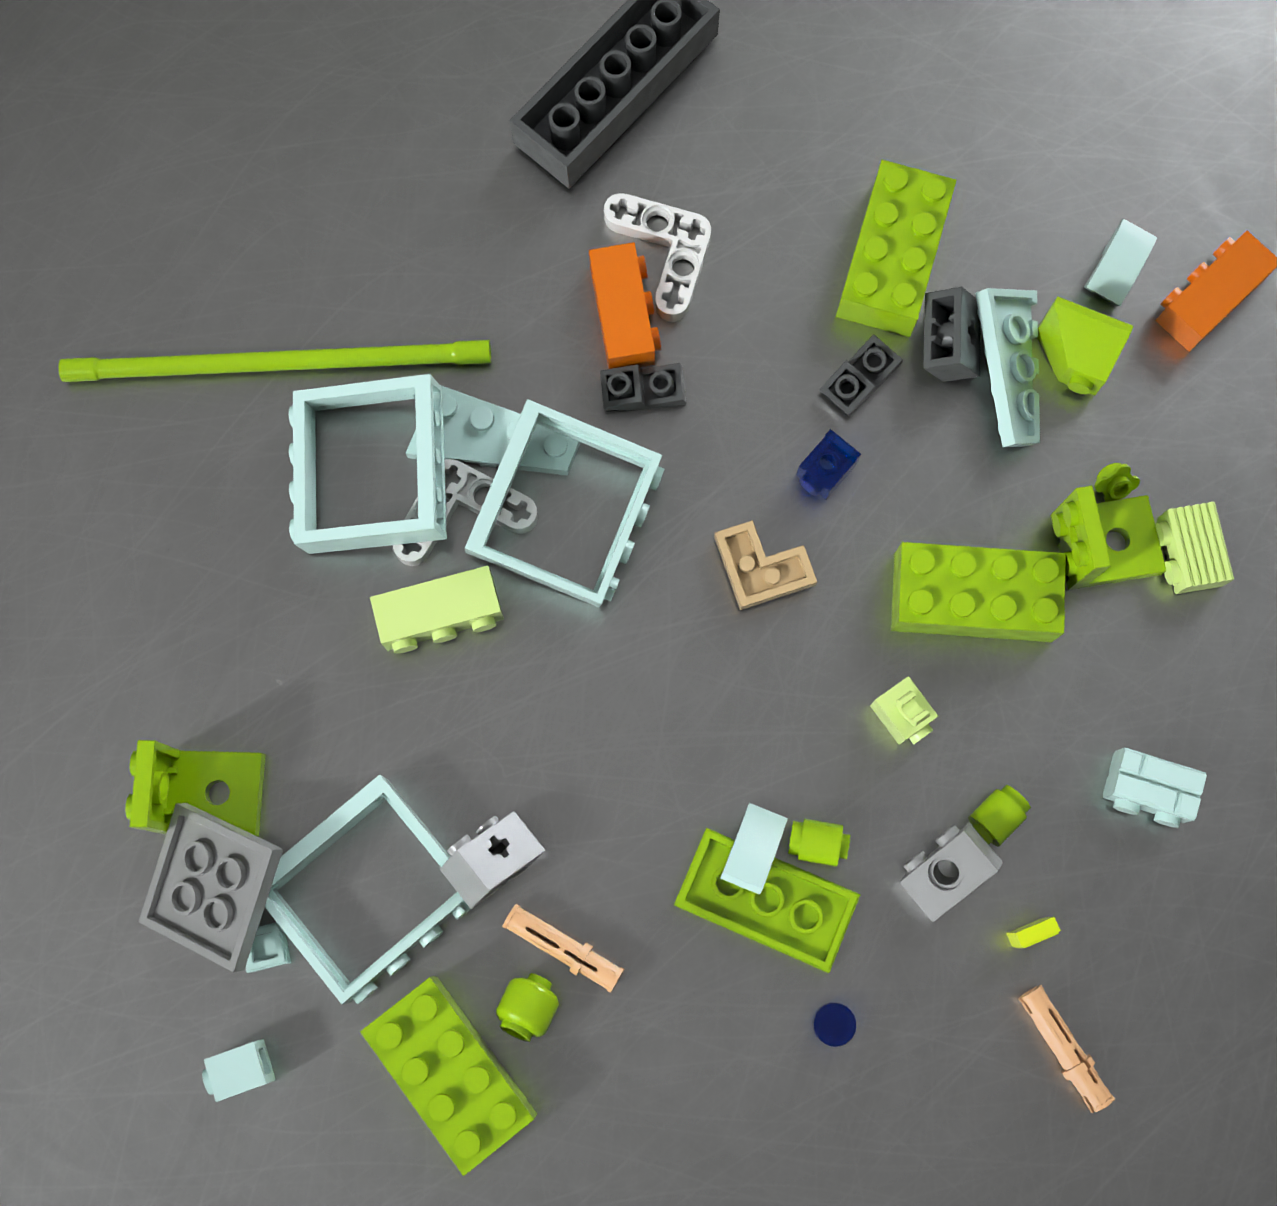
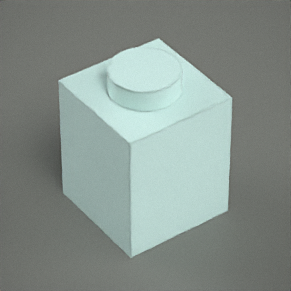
[202,1039,276,1102]

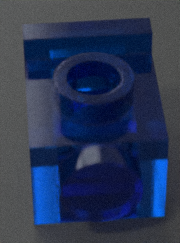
[796,429,861,499]

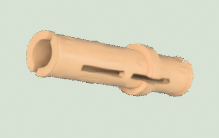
[502,904,624,993]
[1018,985,1115,1113]

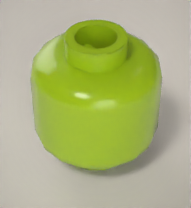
[496,973,559,1042]

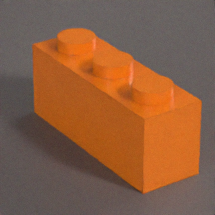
[1155,230,1277,352]
[589,242,661,369]

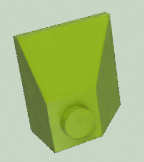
[1037,296,1133,396]

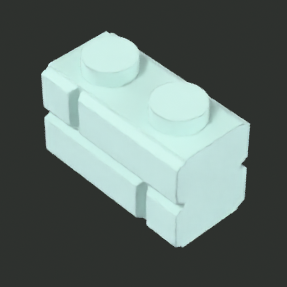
[1103,747,1207,828]

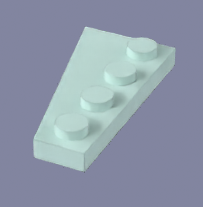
[975,288,1040,447]
[405,385,581,475]

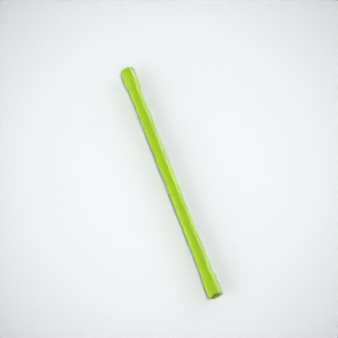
[58,340,491,382]

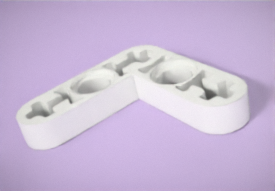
[604,193,711,322]
[393,459,538,566]

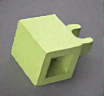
[870,676,938,745]

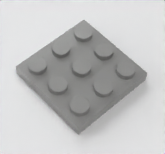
[139,803,283,972]

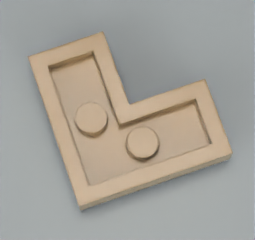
[714,520,817,610]

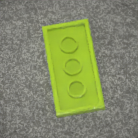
[674,828,861,973]

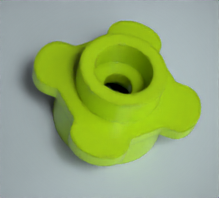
[1094,463,1140,502]

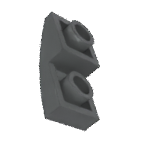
[819,334,903,416]
[600,363,687,410]

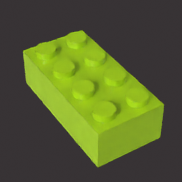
[836,159,957,337]
[891,542,1066,642]
[360,976,537,1176]

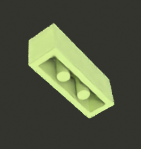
[370,565,504,653]

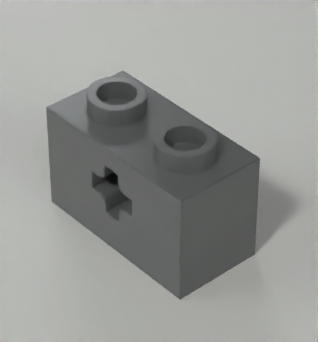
[923,286,981,382]

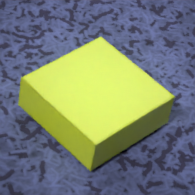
[1006,917,1061,948]

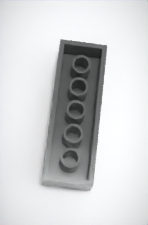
[509,0,720,189]

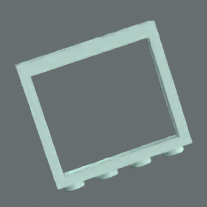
[289,374,447,554]
[465,399,665,607]
[265,774,471,1004]

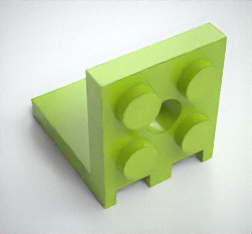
[1051,485,1167,590]
[125,740,265,837]

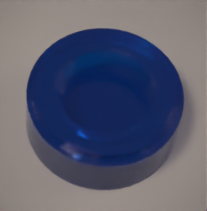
[812,1002,856,1047]

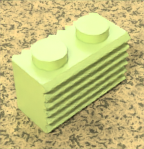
[1155,501,1234,594]

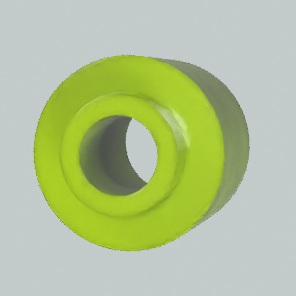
[968,785,1031,847]
[788,818,850,867]

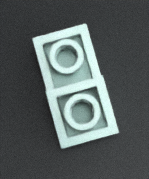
[1084,219,1157,306]
[720,803,788,895]

